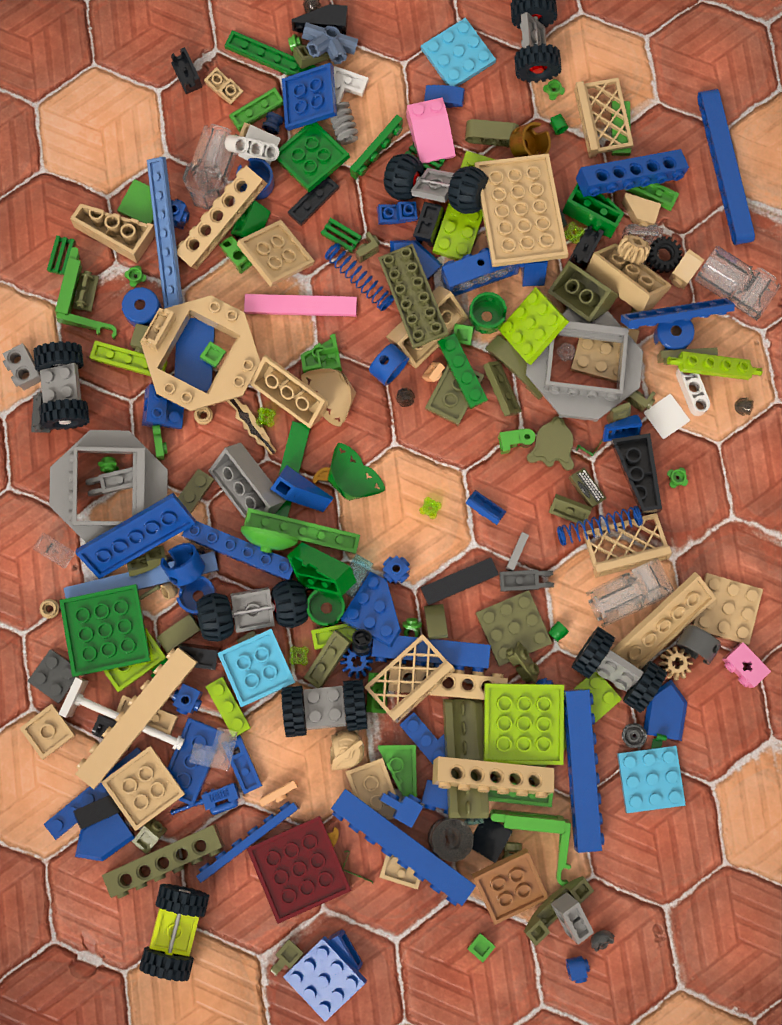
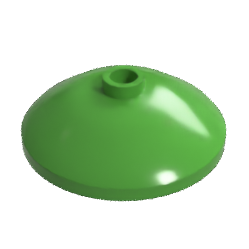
[240,526,299,553]

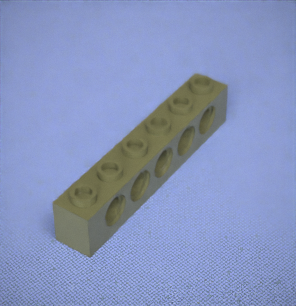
[102,824,225,899]

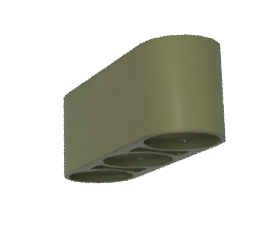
[465,119,519,147]

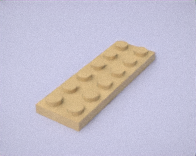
[611,572,717,669]

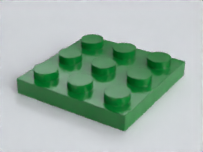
[276,122,350,192]

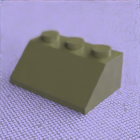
[548,261,619,323]

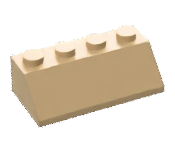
[586,243,672,312]
[386,286,468,369]
[250,355,328,428]

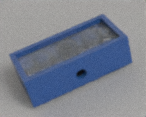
[441,248,520,297]

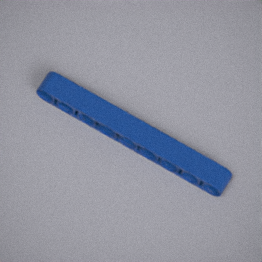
[697,89,755,245]

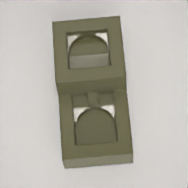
[127,546,167,577]
[424,604,448,640]
[156,614,200,653]

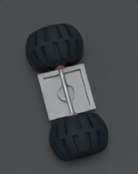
[384,154,488,214]
[197,580,309,642]

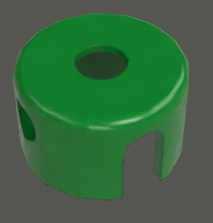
[469,292,507,334]
[307,590,346,627]

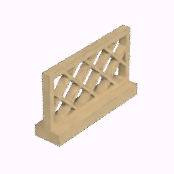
[574,78,634,158]
[583,513,672,578]
[364,634,455,724]

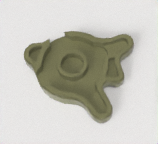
[527,416,574,471]

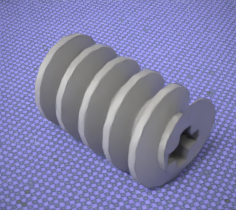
[330,102,358,145]

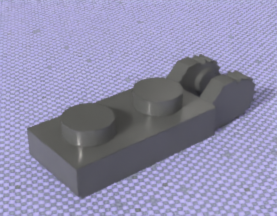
[499,570,554,592]

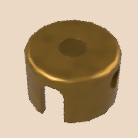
[509,122,551,157]

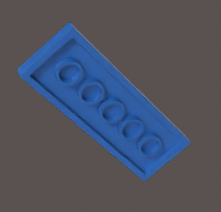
[76,493,196,579]

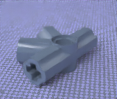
[302,22,358,64]

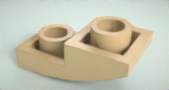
[204,67,243,105]

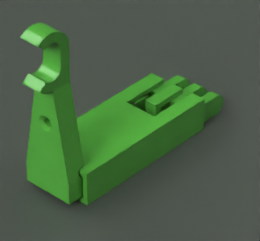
[55,247,117,340]
[490,809,572,886]

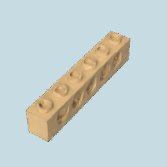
[177,165,268,270]
[388,664,508,700]
[432,756,554,798]

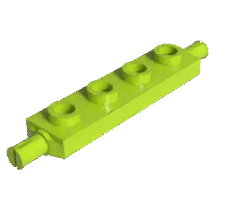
[667,351,763,380]

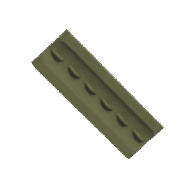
[378,243,449,349]
[443,699,489,819]

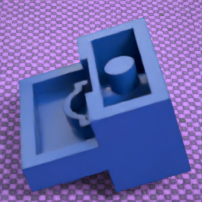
[142,384,184,430]
[379,791,423,828]

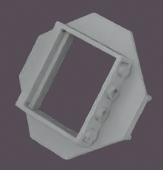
[526,308,643,422]
[49,430,168,543]

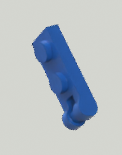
[222,735,263,794]

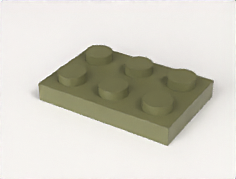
[425,365,484,426]

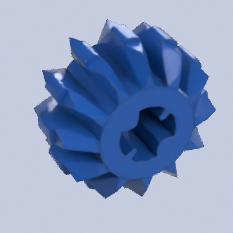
[340,648,374,679]

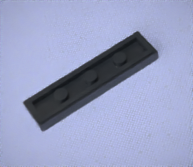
[421,558,499,606]

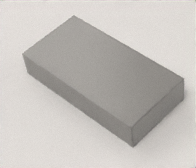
[506,532,529,571]

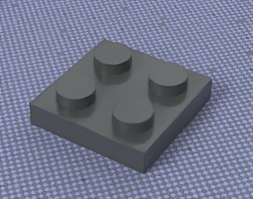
[27,649,80,704]

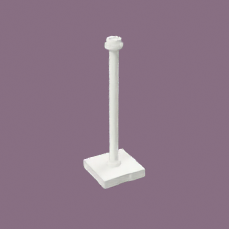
[59,677,185,750]

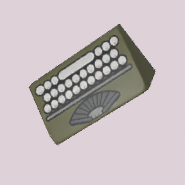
[568,468,606,508]

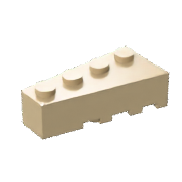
[70,204,155,263]

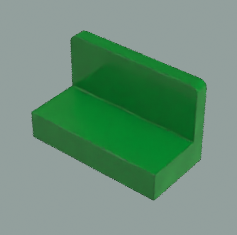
[231,200,270,237]

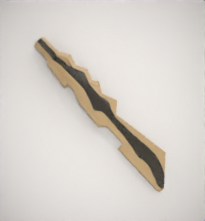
[215,370,277,455]

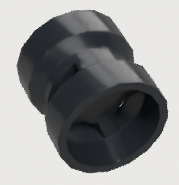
[352,629,372,656]

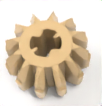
[617,234,651,265]
[659,647,693,680]

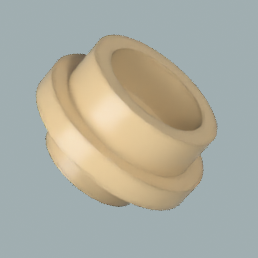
[194,407,213,425]
[40,599,60,619]

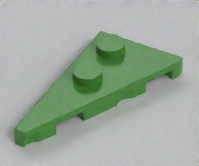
[378,745,417,797]

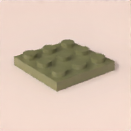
[475,590,552,667]

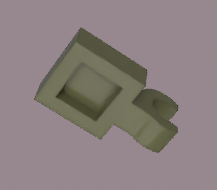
[270,939,304,976]

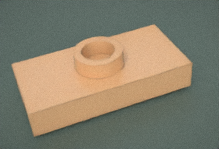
[259,780,298,807]

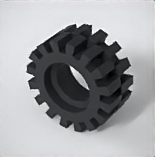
[646,236,683,273]

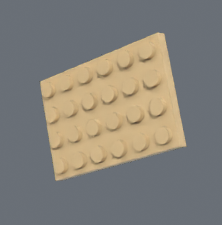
[474,154,568,267]

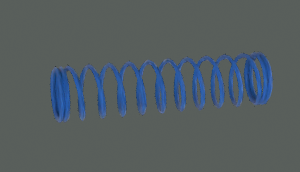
[325,243,394,311]
[557,506,643,546]

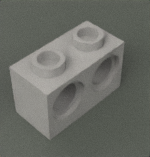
[2,343,41,390]
[551,892,594,944]

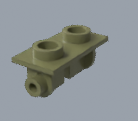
[73,271,99,312]
[506,642,540,683]

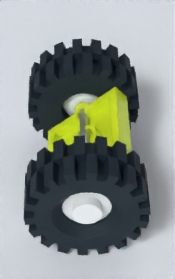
[139,884,210,982]

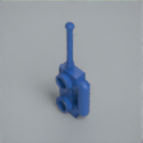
[170,783,241,815]

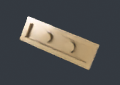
[116,695,178,735]

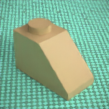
[622,193,661,231]
[669,249,704,289]

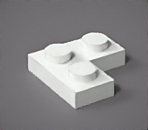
[334,66,369,104]

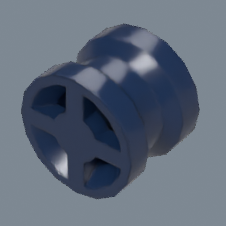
[262,112,284,135]

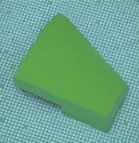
[301,334,342,379]

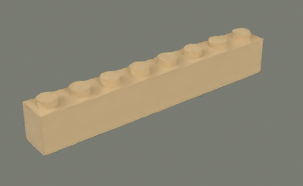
[75,647,198,789]

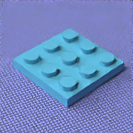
[421,17,496,87]
[217,629,296,707]
[617,746,686,813]

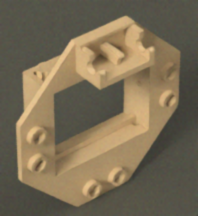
[140,295,260,411]

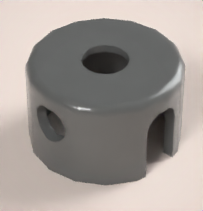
[676,624,722,665]

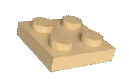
[20,704,76,760]

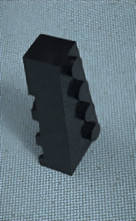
[611,433,662,515]

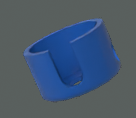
[236,158,275,200]
[122,287,162,327]
[653,320,695,350]
[369,343,410,386]
[160,543,205,586]
[176,576,217,615]

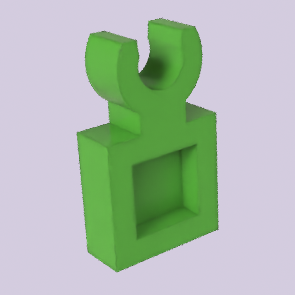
[152,425,168,460]

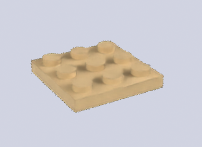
[237,220,315,287]
[570,326,639,383]
[692,573,763,645]
[101,746,185,831]

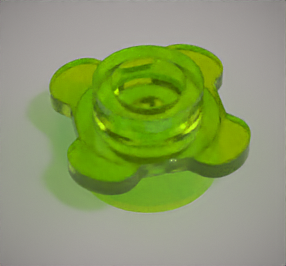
[564,222,585,244]
[256,407,276,427]
[419,497,442,519]
[289,646,309,666]

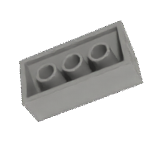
[208,443,286,519]

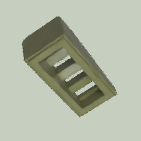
[293,45,330,69]
[606,402,631,424]

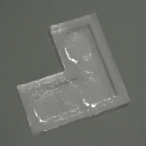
[189,727,238,771]

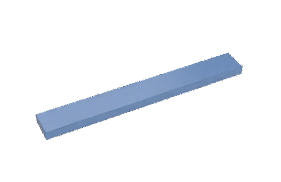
[147,157,183,309]
[64,551,219,598]

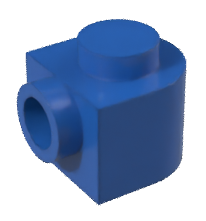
[566,956,590,983]

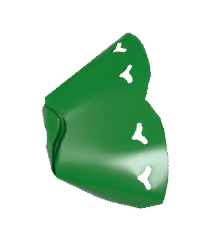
[327,443,385,501]

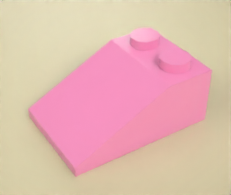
[406,97,456,164]

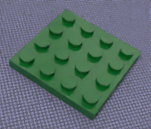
[59,584,151,677]

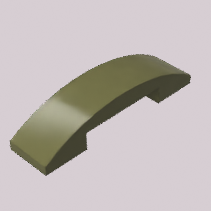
[485,335,543,400]
[524,876,594,946]

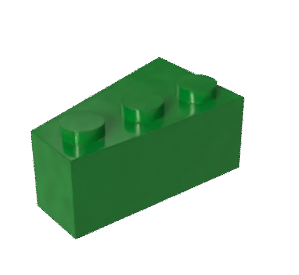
[562,183,624,238]
[287,542,357,596]

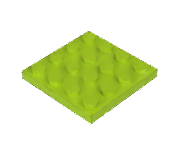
[483,683,564,765]

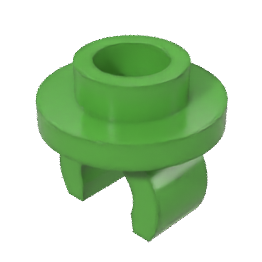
[402,618,422,637]

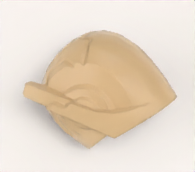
[330,730,364,770]

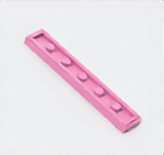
[244,294,357,317]

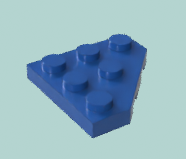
[340,572,401,647]

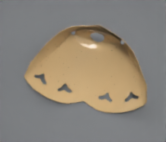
[301,368,356,426]

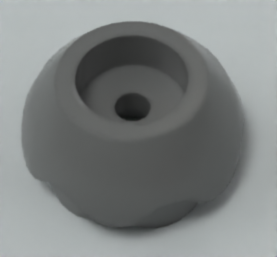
[622,723,647,748]
[591,930,615,952]

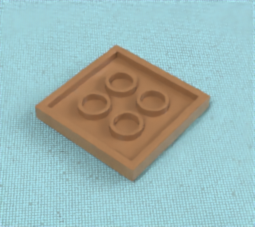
[471,848,548,925]

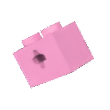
[722,642,771,688]

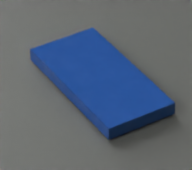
[174,318,215,393]
[167,717,225,806]

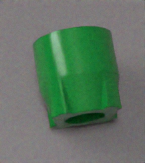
[550,114,569,135]
[548,621,569,642]

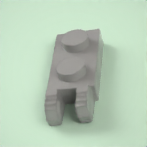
[85,467,133,496]

